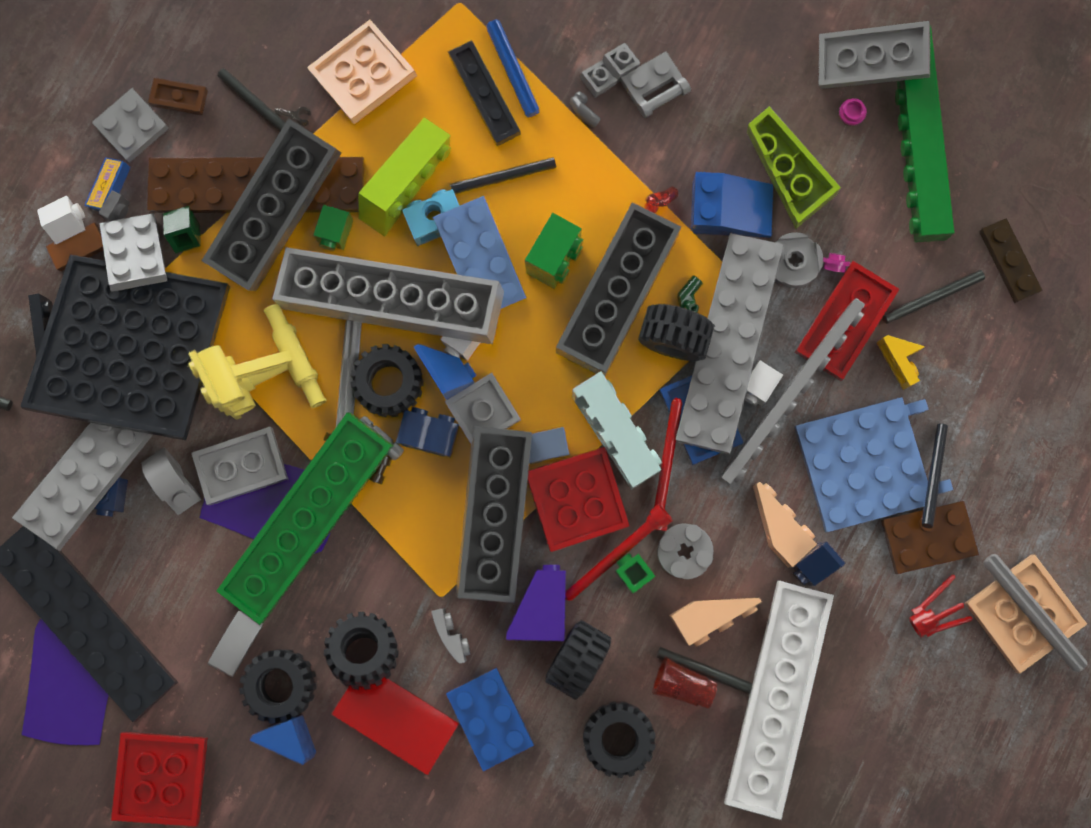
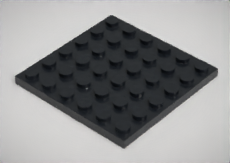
[20,255,230,441]

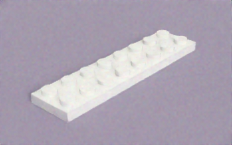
[724,581,834,819]

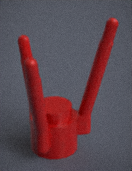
[909,575,973,637]

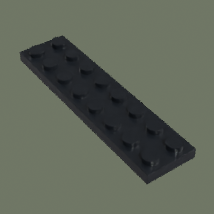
[0,526,178,722]

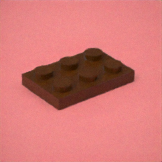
[881,501,979,574]

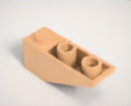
[753,482,817,568]
[669,598,762,647]

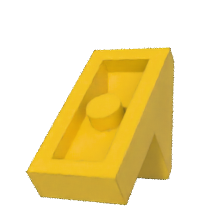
[877,335,924,390]

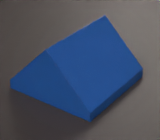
[250,714,316,765]

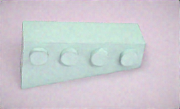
[572,371,662,490]

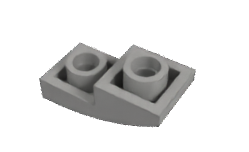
[579,43,640,98]
[431,608,470,663]
[208,611,263,677]

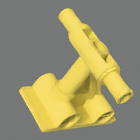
[189,304,327,420]

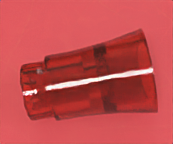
[652,657,718,709]

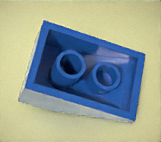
[691,172,773,238]

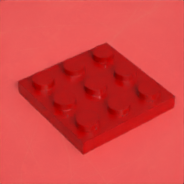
[527,447,630,552]
[111,732,208,827]

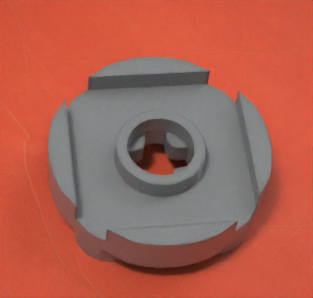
[775,233,823,288]
[657,523,713,579]

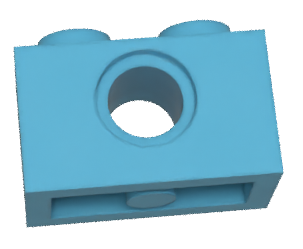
[402,189,460,246]

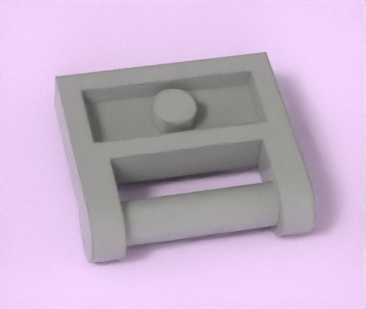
[621,52,691,118]

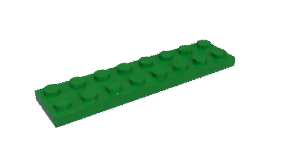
[216,412,394,625]

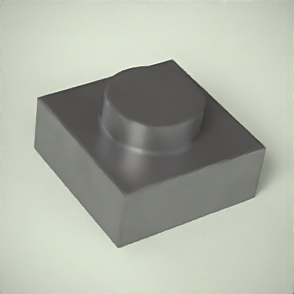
[99,190,130,221]

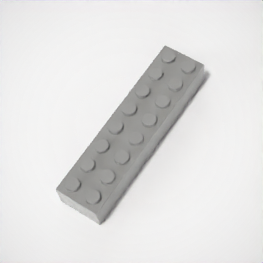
[272,247,504,345]

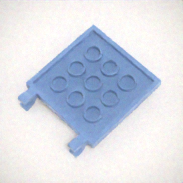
[794,397,953,533]

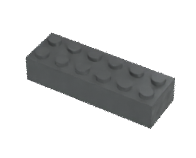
[202,118,342,291]
[556,202,681,376]
[456,426,532,603]

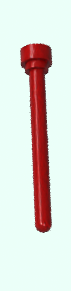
[646,398,682,531]
[565,504,673,601]

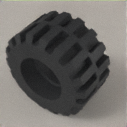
[638,304,715,361]
[350,344,424,417]
[324,612,398,690]
[546,620,611,700]
[239,649,317,723]
[583,701,656,778]

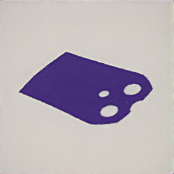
[200,464,331,554]
[22,619,108,745]

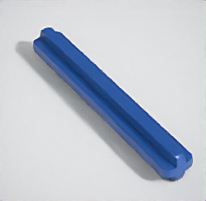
[487,19,539,117]

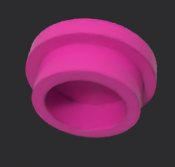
[839,99,867,126]
[823,253,850,273]

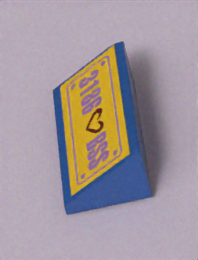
[84,157,131,211]

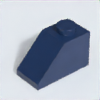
[793,541,846,586]

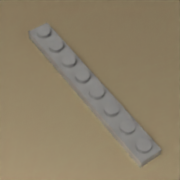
[720,298,865,484]

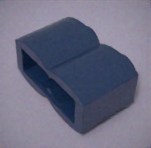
[396,407,459,458]

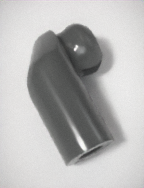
[569,92,601,129]

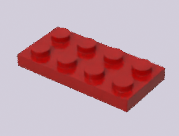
[794,261,900,381]

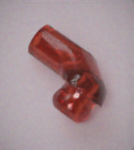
[644,187,679,213]

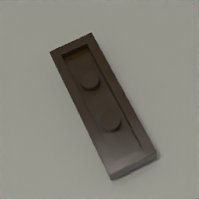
[979,218,1043,303]

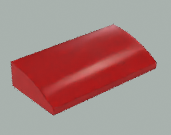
[332,677,459,775]

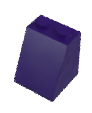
[506,565,566,641]

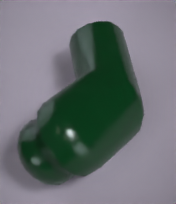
[677,275,703,312]

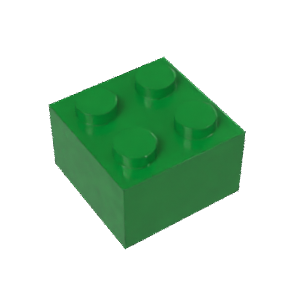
[525,212,584,289]

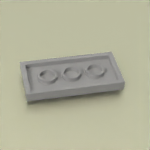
[819,21,930,89]

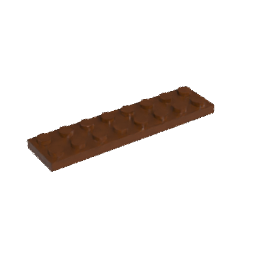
[147,157,365,213]

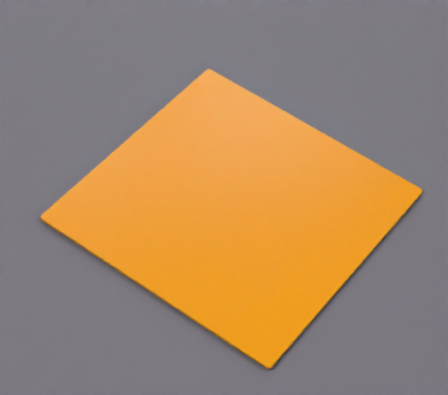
[165,3,722,597]

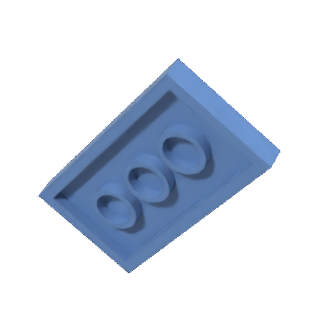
[433,196,526,308]

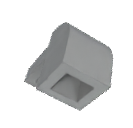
[141,447,201,515]

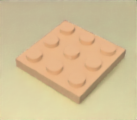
[307,20,417,124]
[965,554,1087,674]

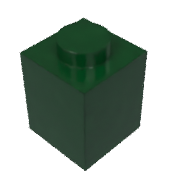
[163,206,201,254]

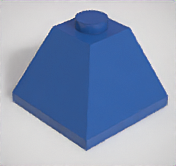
[414,344,477,400]

